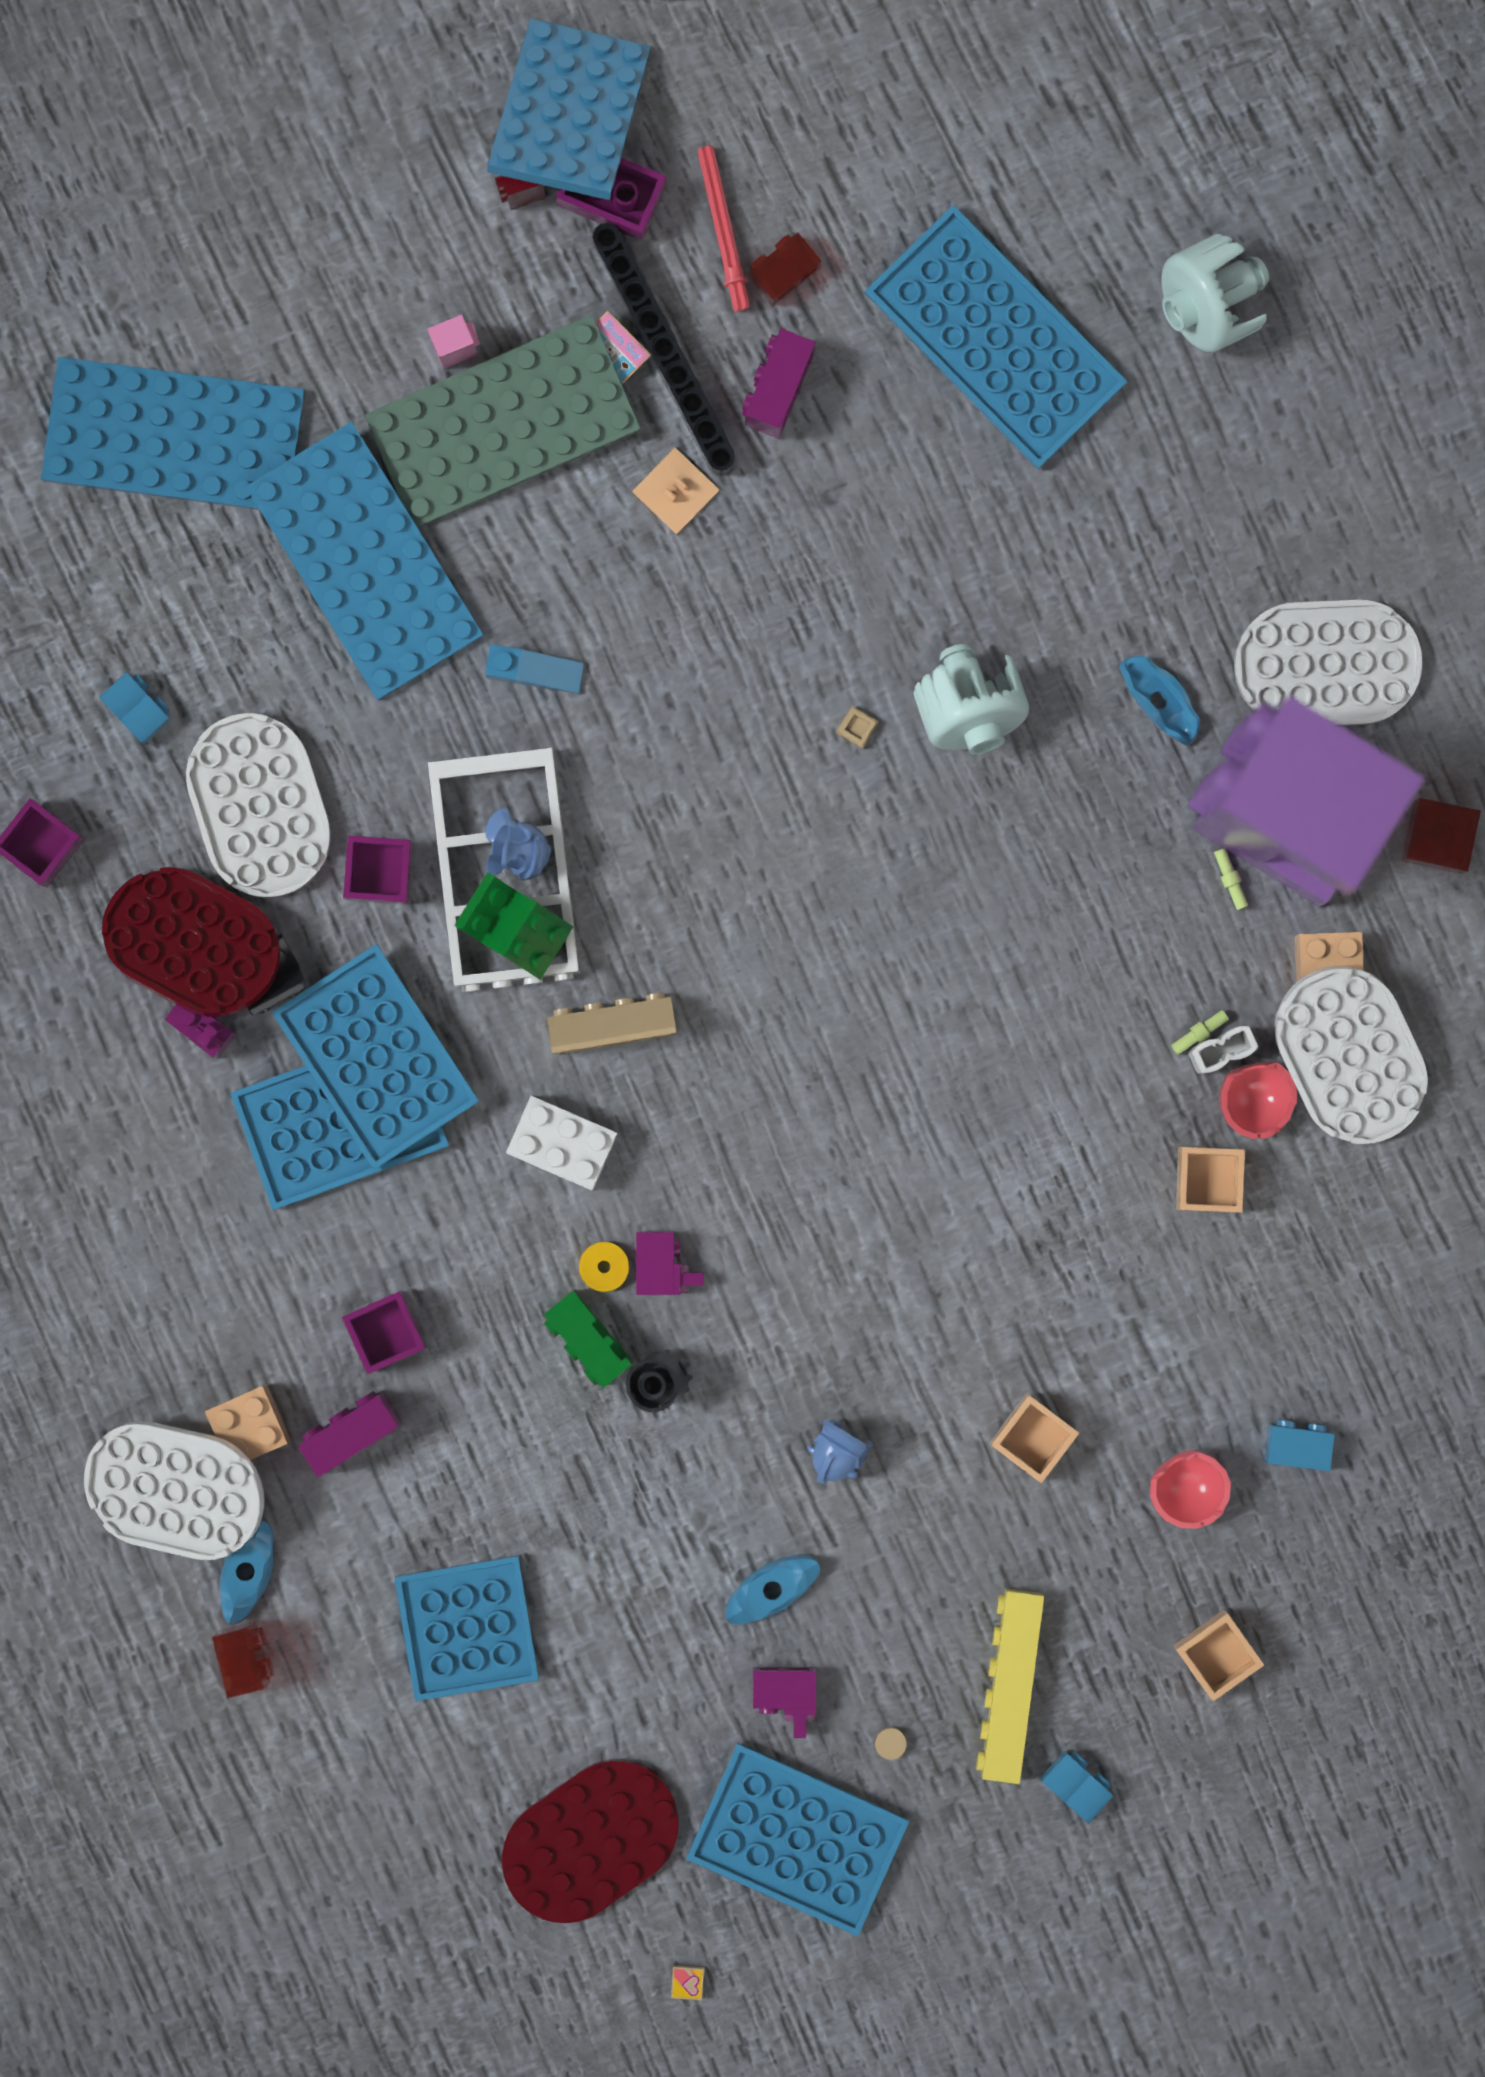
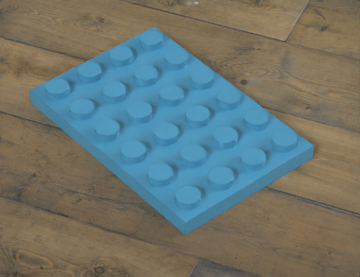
[487,19,651,200]
[271,944,480,1170]
[230,1065,450,1210]
[686,1742,909,1936]

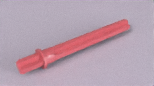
[698,146,750,312]

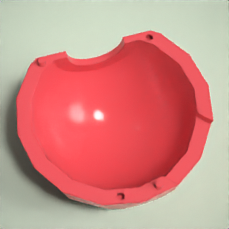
[1219,1062,1297,1139]
[1150,1450,1231,1529]

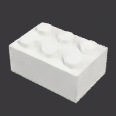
[506,1096,618,1191]

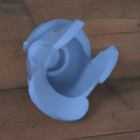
[486,807,551,881]
[807,1419,874,1485]

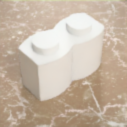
[1188,1026,1258,1074]

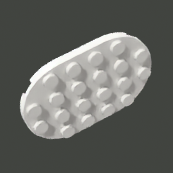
[1234,600,1422,726]
[186,713,331,898]
[1275,966,1428,1144]
[84,1421,264,1560]

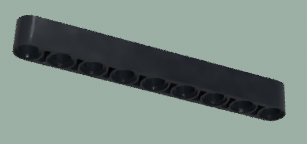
[592,223,735,476]

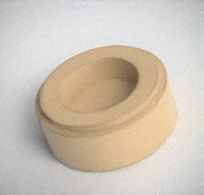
[875,1727,907,1760]

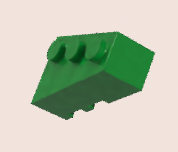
[544,1290,633,1389]

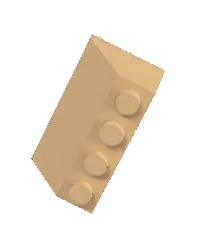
[547,992,678,1055]

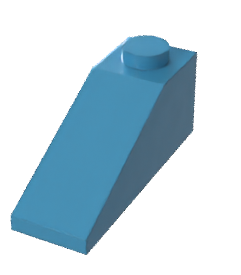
[485,644,584,694]

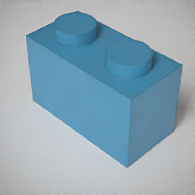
[1264,1419,1335,1471]

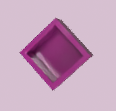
[0,798,85,888]
[343,835,413,905]
[342,1290,428,1375]

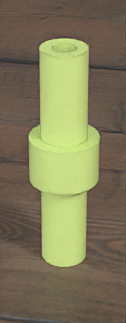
[1214,848,1248,910]
[1171,1010,1229,1055]

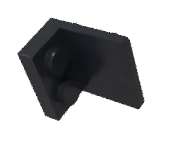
[247,934,307,1016]

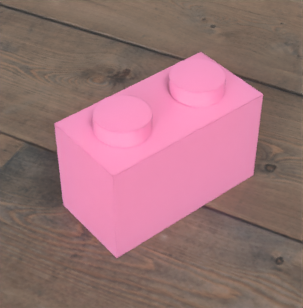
[427,315,480,369]

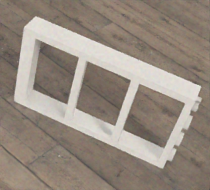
[428,748,580,992]

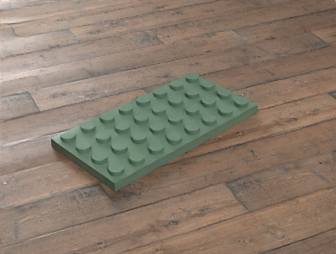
[364,315,642,528]

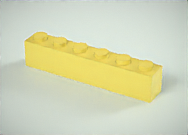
[976,1588,1044,1784]

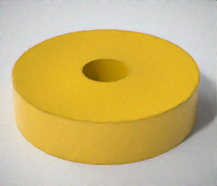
[579,1242,629,1292]

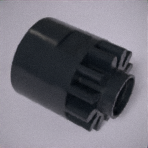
[626,1349,693,1413]

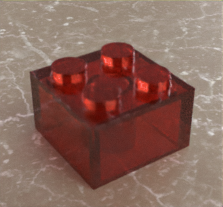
[1401,798,1481,874]
[212,1621,274,1699]

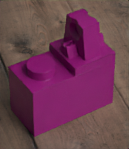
[164,1005,237,1059]
[636,1232,704,1295]
[753,1667,816,1738]

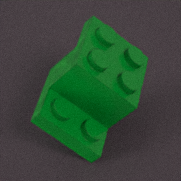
[454,872,573,980]

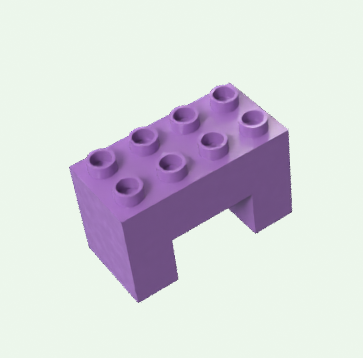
[1187,695,1425,907]

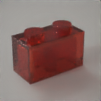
[750,232,822,306]

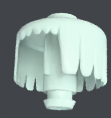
[1161,234,1269,352]
[914,644,1029,755]

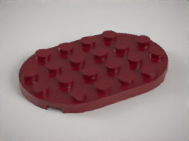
[102,867,280,1017]
[502,1759,679,1923]

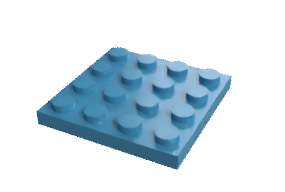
[394,1555,539,1701]

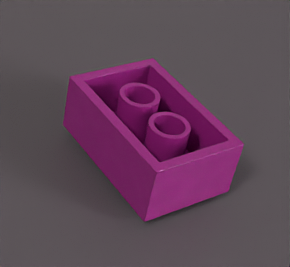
[556,158,667,241]
[742,328,816,439]
[298,1391,404,1478]

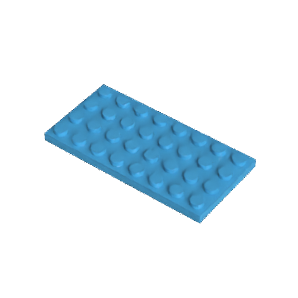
[864,205,1128,470]
[41,357,305,510]
[245,421,484,700]

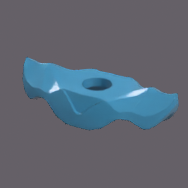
[1119,655,1200,746]
[219,1520,274,1624]
[725,1554,820,1625]

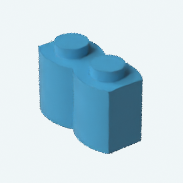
[99,672,171,745]
[1040,1750,1113,1824]

